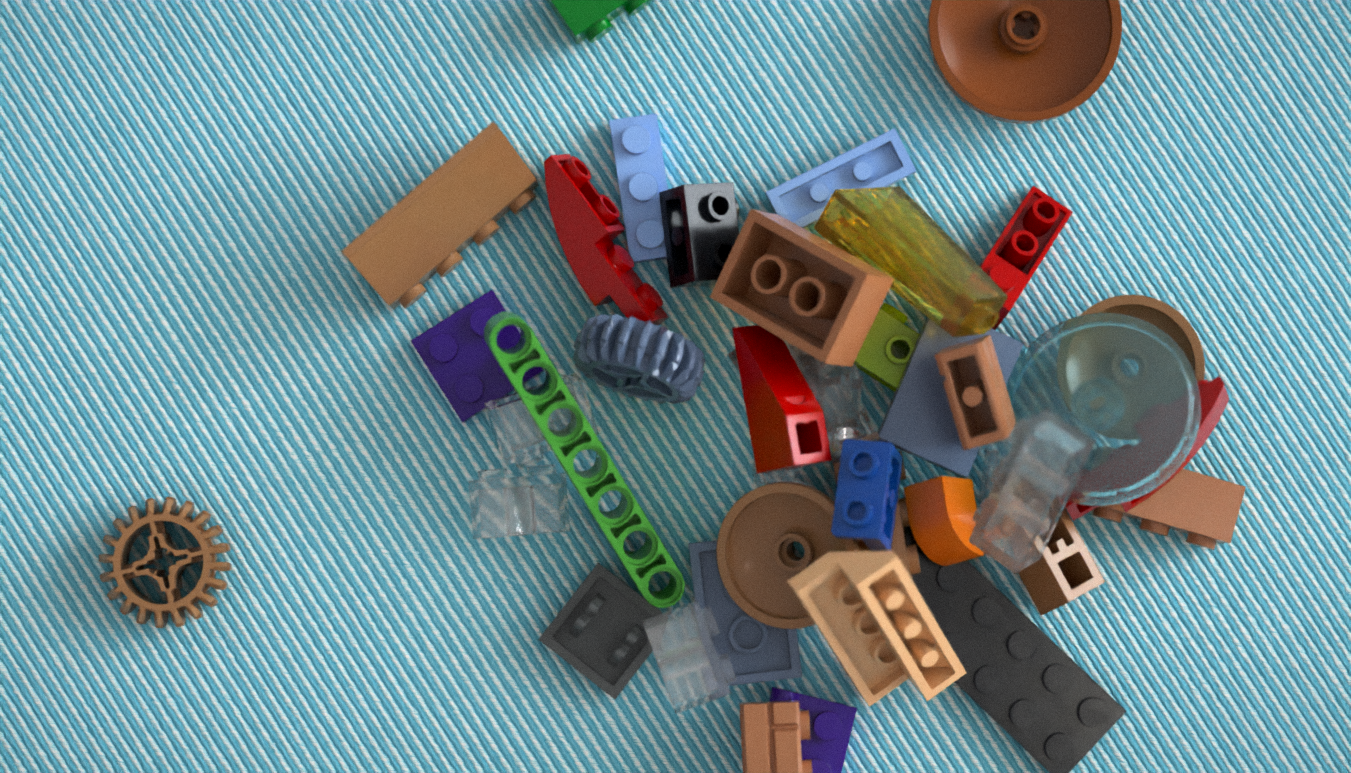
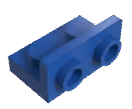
[831,439,903,551]

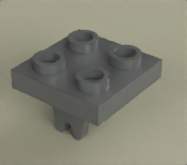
[538,563,675,699]

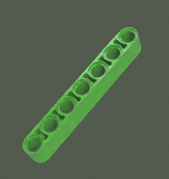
[484,312,685,608]

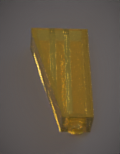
[814,186,1008,337]

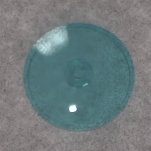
[1006,313,1201,506]

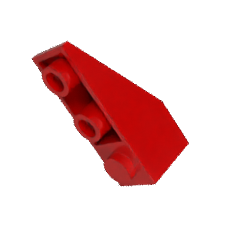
[950,186,1073,330]
[732,325,832,474]

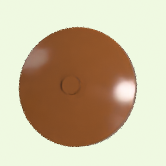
[927,0,1122,124]

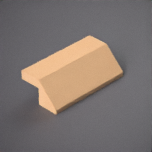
[788,551,967,707]

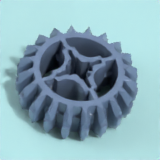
[573,314,705,404]

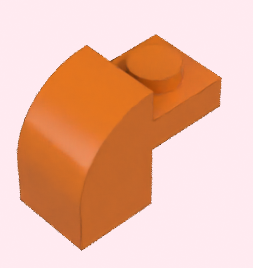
[904,476,1010,566]

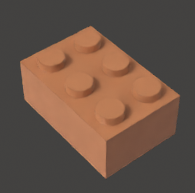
[710,209,894,367]

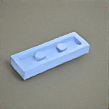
[609,113,668,263]
[765,128,916,228]

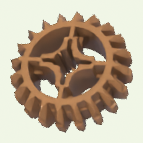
[99,497,232,628]

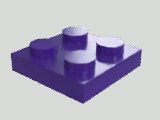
[411,290,544,423]

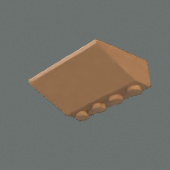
[341,121,539,310]

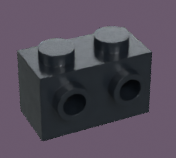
[659,182,739,288]

